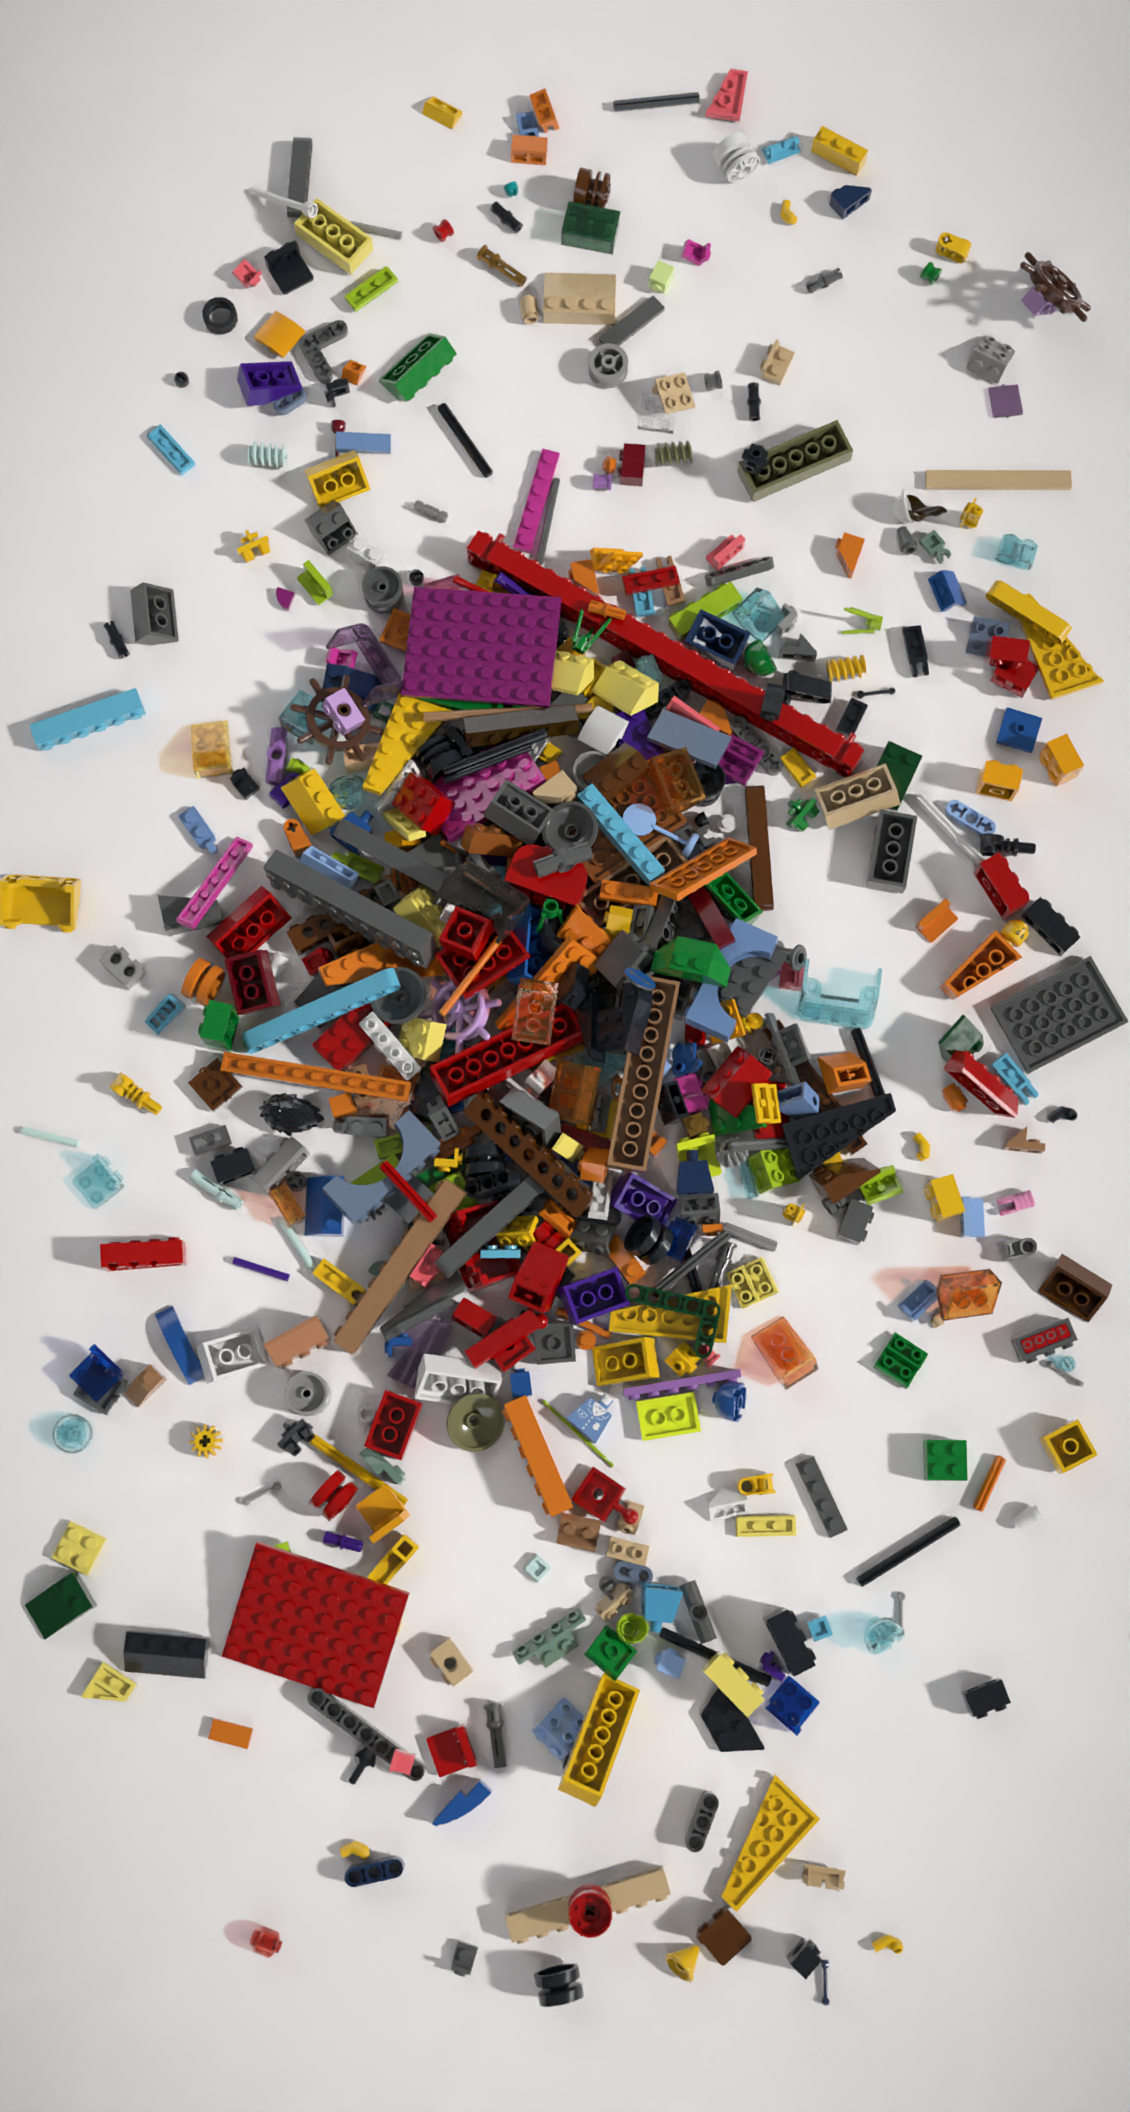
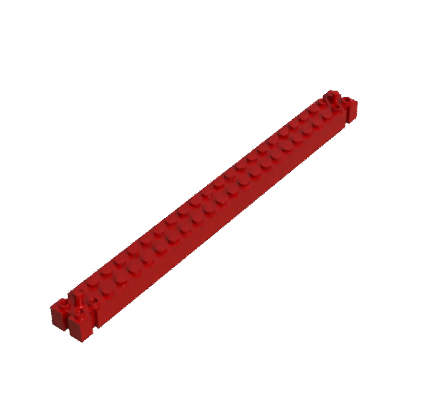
[467,530,865,778]

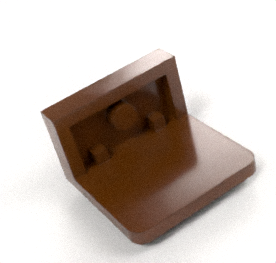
[695,1906,752,1966]

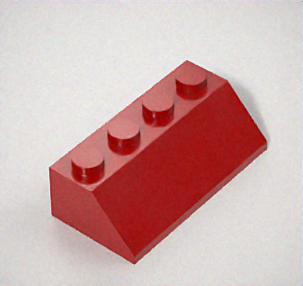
[206,886,291,959]
[943,1050,1019,1118]

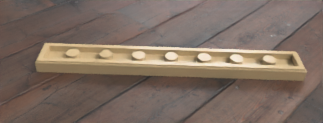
[925,470,1072,490]

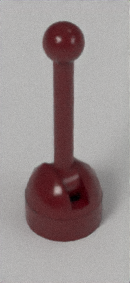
[331,419,346,457]

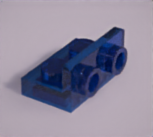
[665,1217,698,1262]

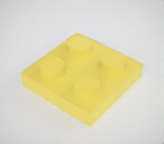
[51,1521,107,1575]

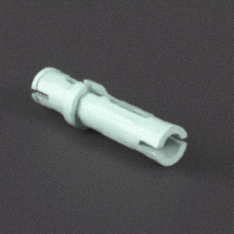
[189,1169,243,1211]

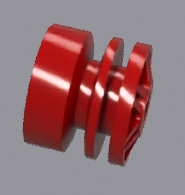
[568,1884,613,1938]

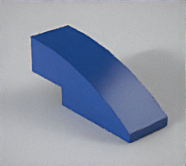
[432,1779,492,1826]

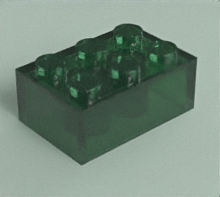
[561,201,621,255]

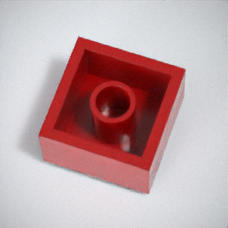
[984,636,1030,670]
[438,906,494,962]

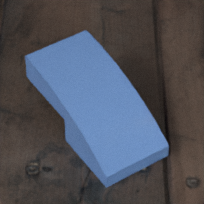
[516,111,539,137]

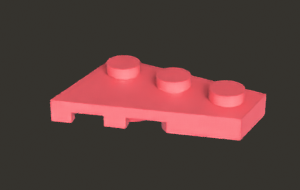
[705,69,748,122]

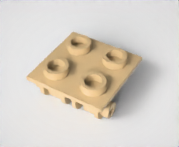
[651,372,695,415]

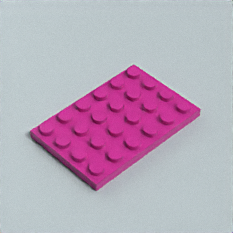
[432,743,547,843]

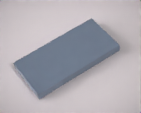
[647,709,731,769]

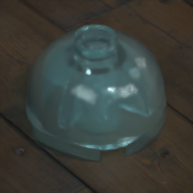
[328,775,367,811]
[52,1414,93,1454]
[864,1616,905,1655]

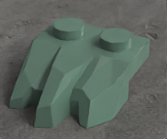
[359,1448,406,1485]

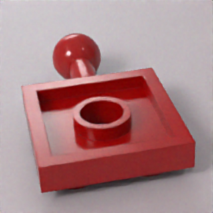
[483,1313,548,1373]
[571,1466,639,1525]

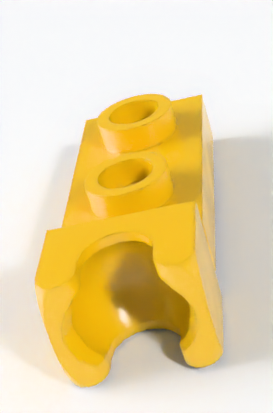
[312,1258,367,1306]

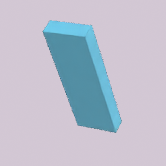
[147,424,196,476]

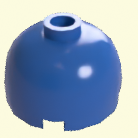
[712,1382,747,1422]

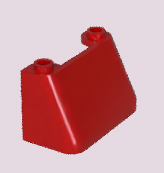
[444,1200,522,1292]

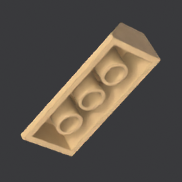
[814,763,900,830]

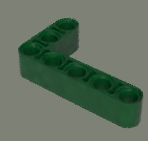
[625,1284,721,1358]

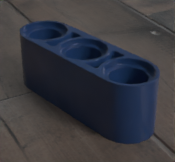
[344,1856,405,1887]

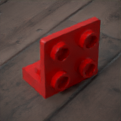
[426,1724,478,1778]

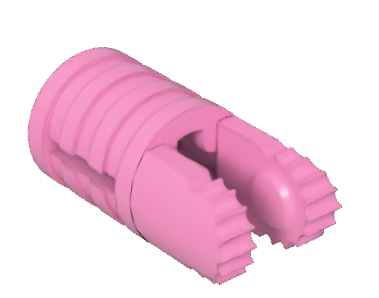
[996,1190,1035,1216]

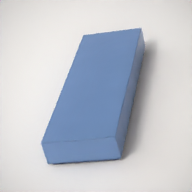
[336,432,391,454]

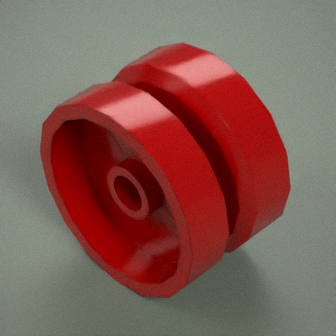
[308,1470,359,1522]

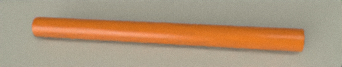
[439,936,503,1017]

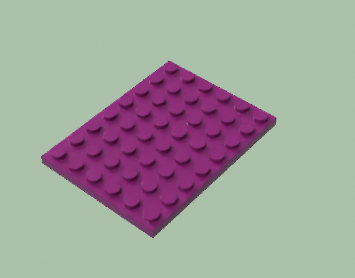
[401,587,562,708]

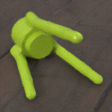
[841,607,883,634]

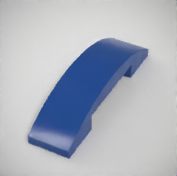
[155,1306,205,1385]

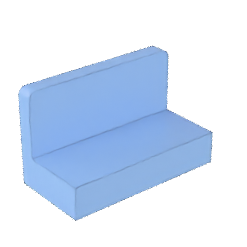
[960,1196,985,1238]

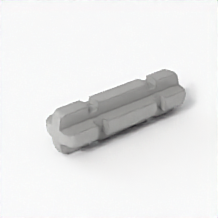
[414,500,448,523]

